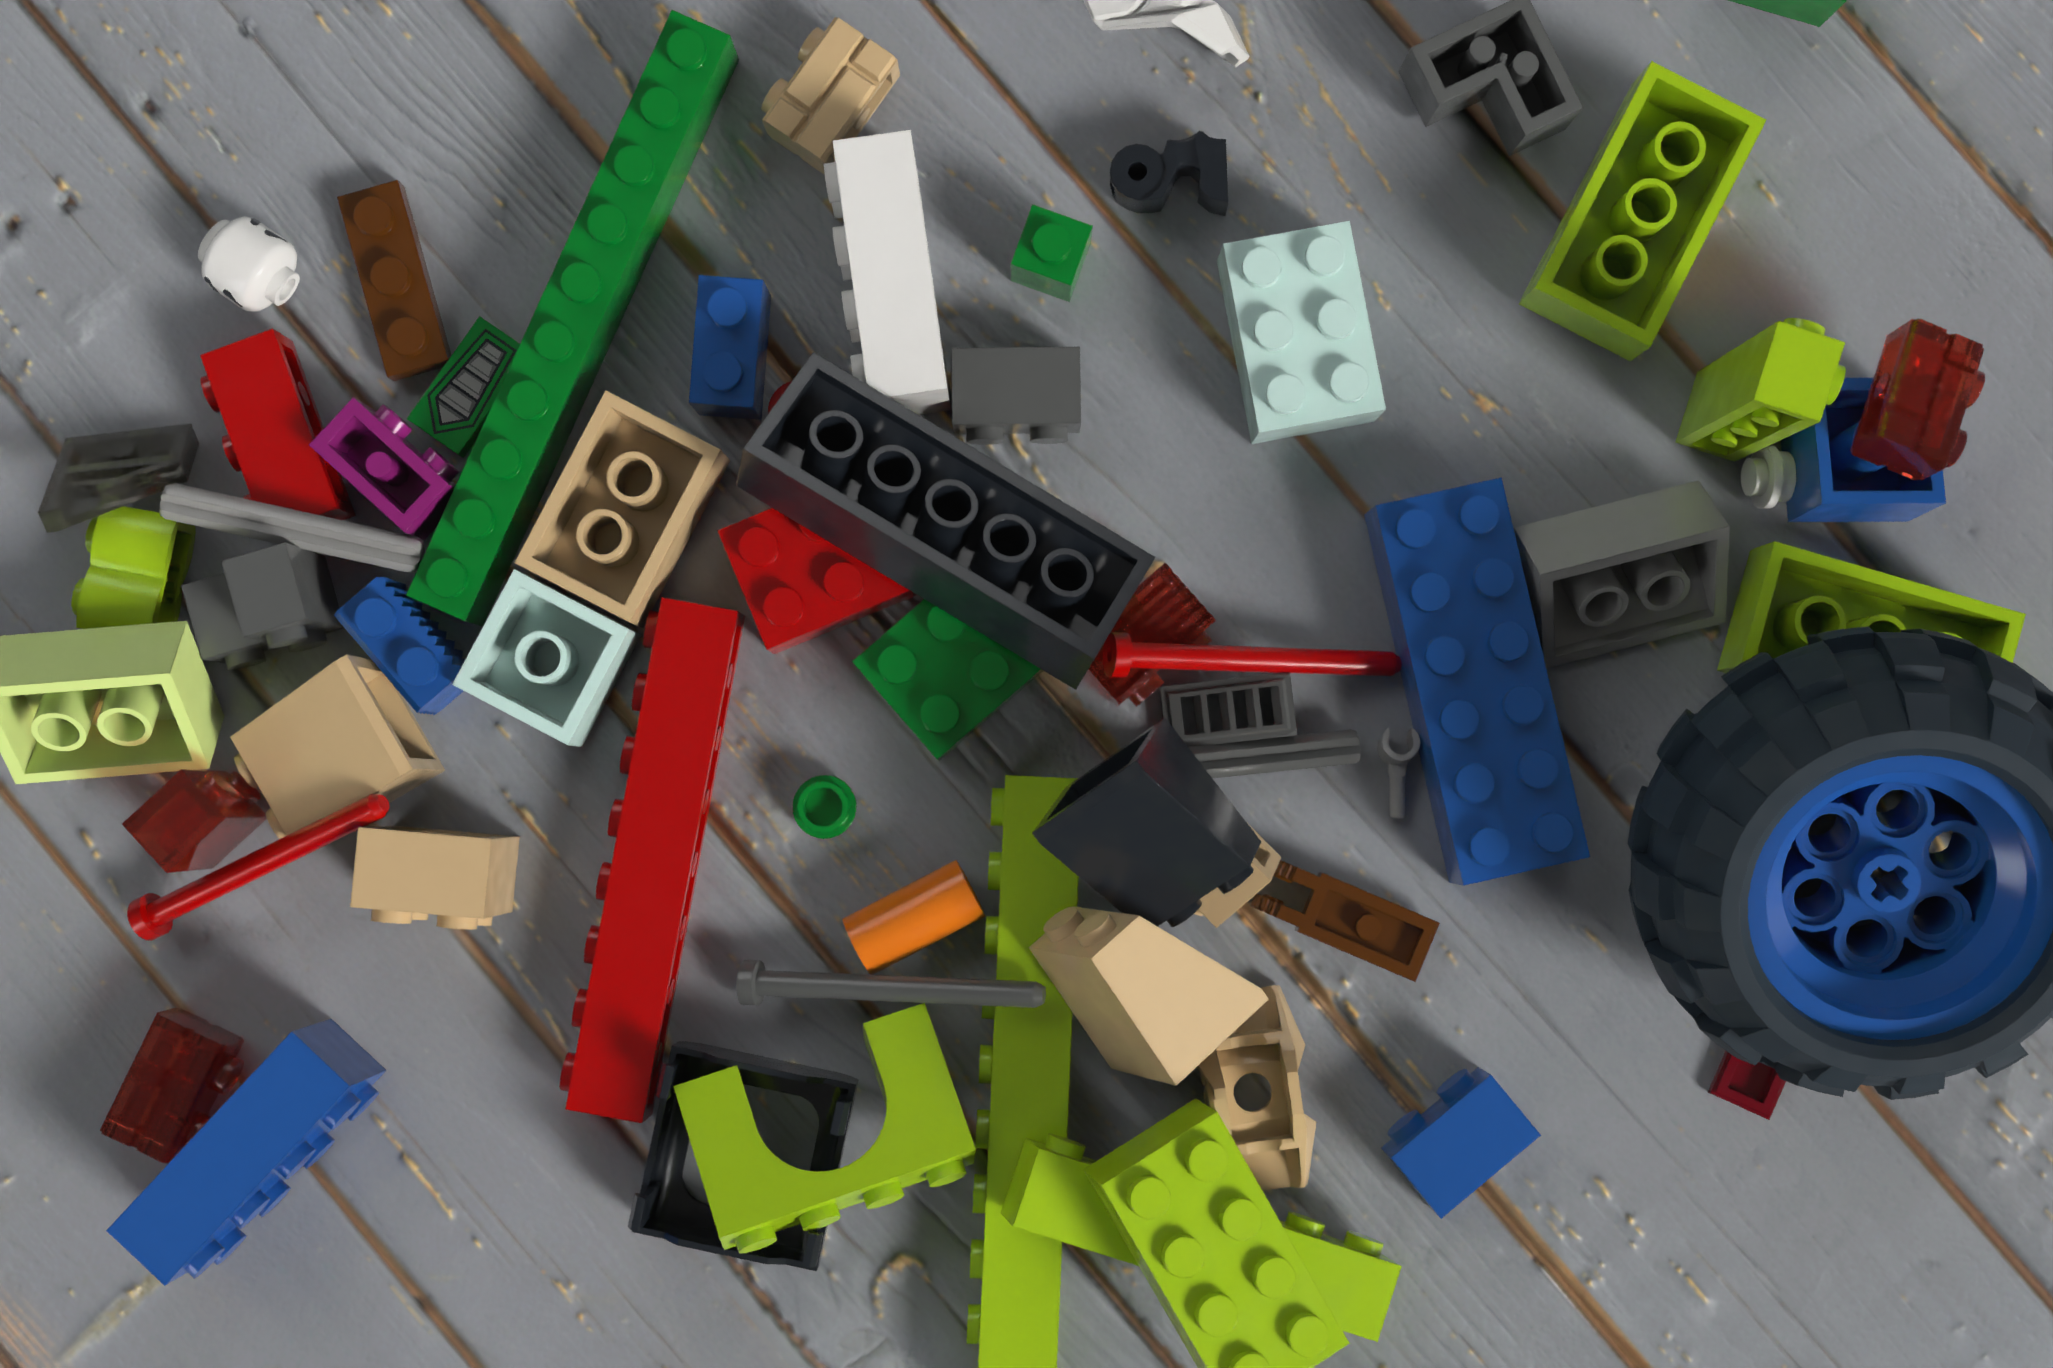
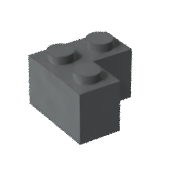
[1398,0,1583,156]
[181,542,344,670]

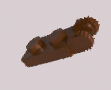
[1250,860,1440,982]

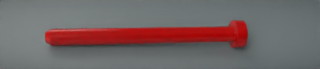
[1103,632,1402,678]
[127,794,390,941]

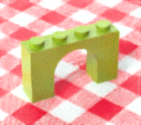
[673,1003,976,1253]

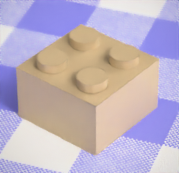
[350,825,520,930]

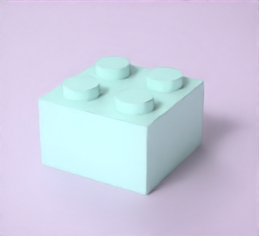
[452,569,642,747]

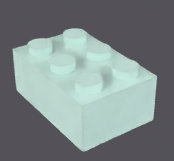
[1217,221,1386,444]

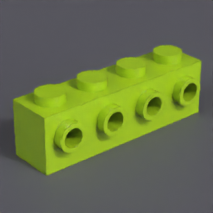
[1675,318,1846,462]

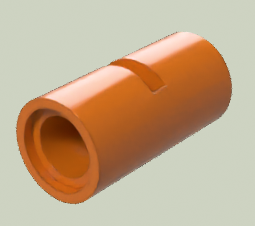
[842,859,986,975]

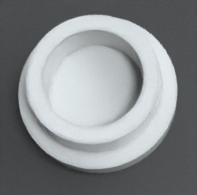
[1741,445,1796,509]

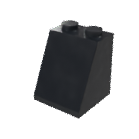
[1032,718,1261,927]

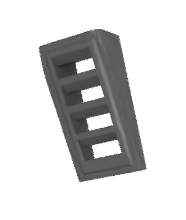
[1159,672,1297,746]

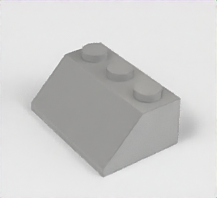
[1514,480,1730,668]

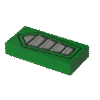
[407,316,520,458]

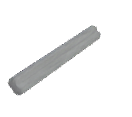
[159,483,424,573]

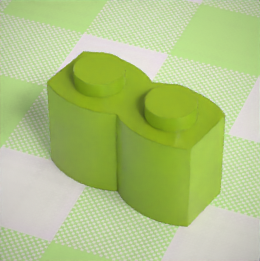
[71,502,196,629]

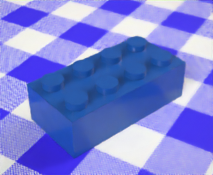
[106,1019,386,1286]

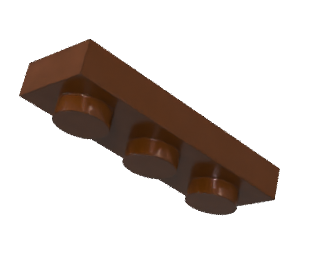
[337,180,451,381]

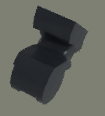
[1110,131,1228,216]

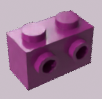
[309,397,460,541]

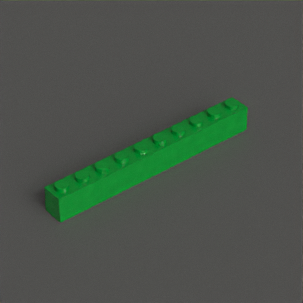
[406,10,739,627]

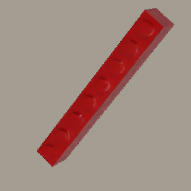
[559,597,745,1123]

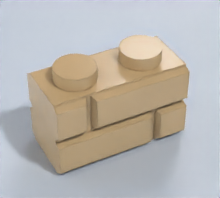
[761,17,900,175]

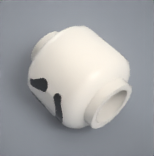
[198,216,300,312]

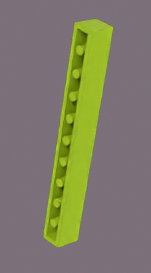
[966,775,1079,1368]

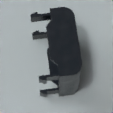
[628,1041,859,1271]

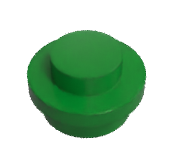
[793,775,857,839]

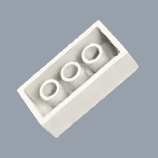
[824,130,951,415]

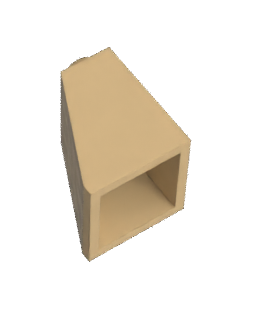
[230,654,445,839]
[1029,907,1269,1086]

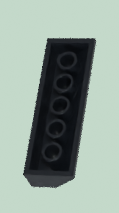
[736,352,1156,690]

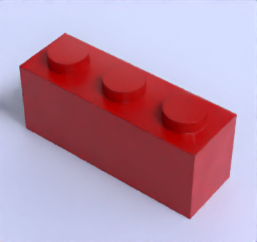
[200,328,356,520]

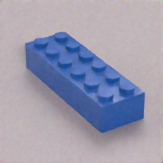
[1364,477,1590,886]

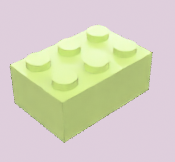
[0,621,224,784]

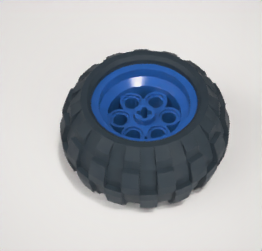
[1627,626,2053,1100]

